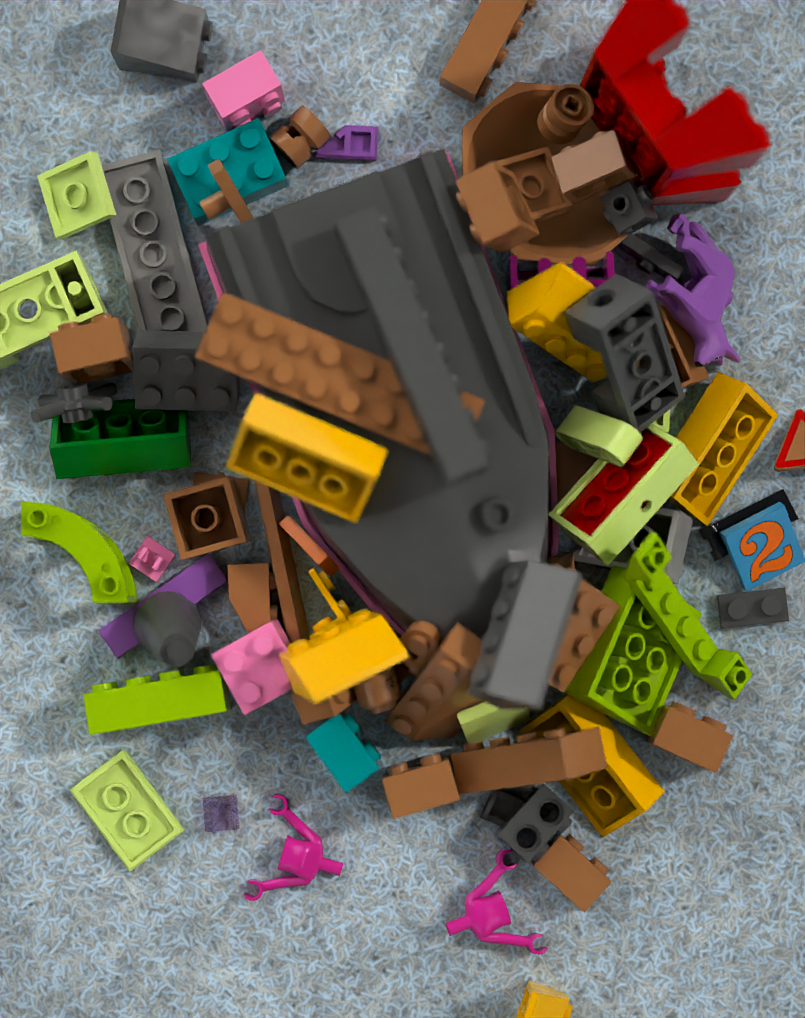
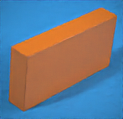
[278,516,339,577]

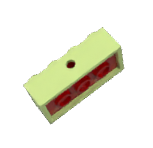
[548,423,699,566]

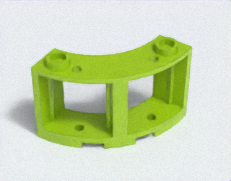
[21,501,138,605]

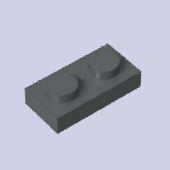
[717,587,789,629]

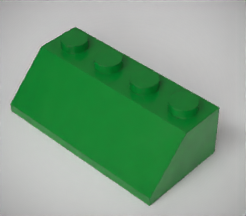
[49,399,191,479]

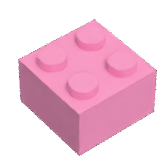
[202,50,285,132]
[211,619,293,715]

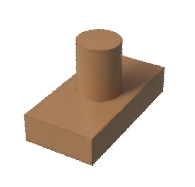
[199,159,254,223]

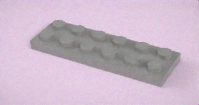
[102,150,208,332]

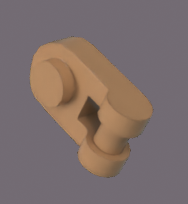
[399,621,442,677]

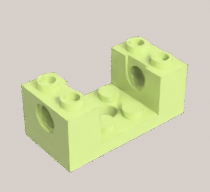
[0,251,108,370]

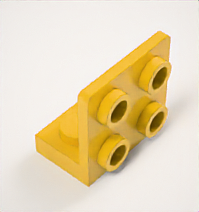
[308,568,353,639]

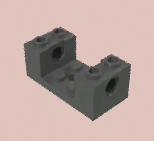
[565,273,685,433]

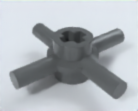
[31,382,117,423]

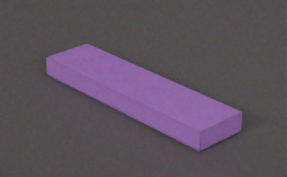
[98,553,228,658]

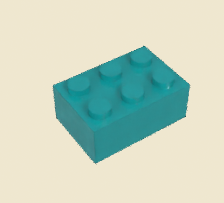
[167,118,288,226]

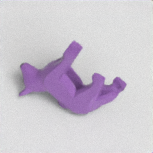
[645,213,741,367]

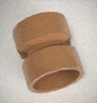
[537,84,594,145]
[268,105,331,169]

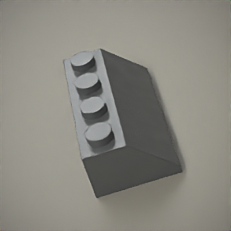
[467,560,583,709]

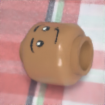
[353,666,401,714]

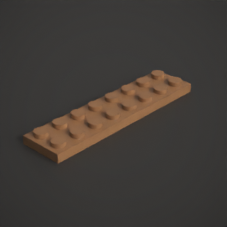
[195,292,485,457]

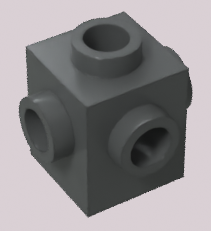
[600,180,658,234]

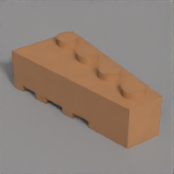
[451,727,607,795]

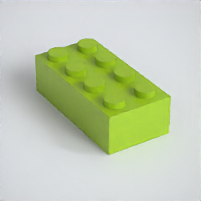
[83,664,232,735]

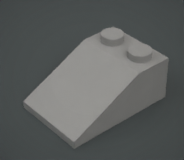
[573,508,693,584]

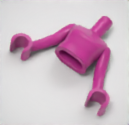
[243,794,343,901]
[445,849,547,955]

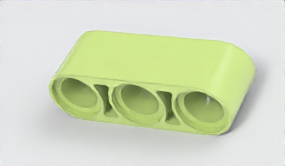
[554,405,643,467]

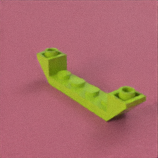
[624,532,753,700]

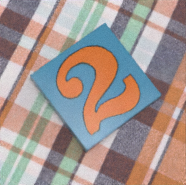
[720,502,805,592]

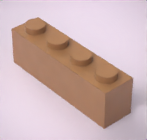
[439,0,538,103]

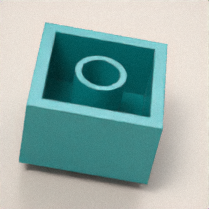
[305,712,381,793]

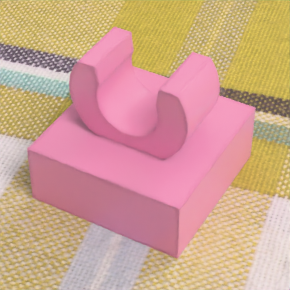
[129,536,176,582]

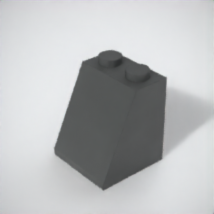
[110,0,213,82]

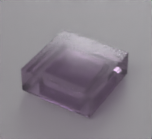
[203,794,240,832]

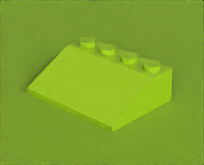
[564,565,702,736]

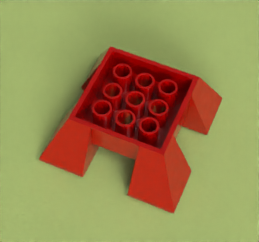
[579,0,772,205]

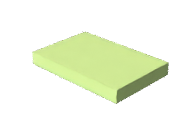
[70,749,185,871]

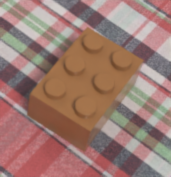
[50,314,133,383]
[549,563,620,693]

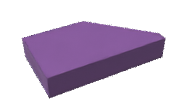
[315,125,378,161]

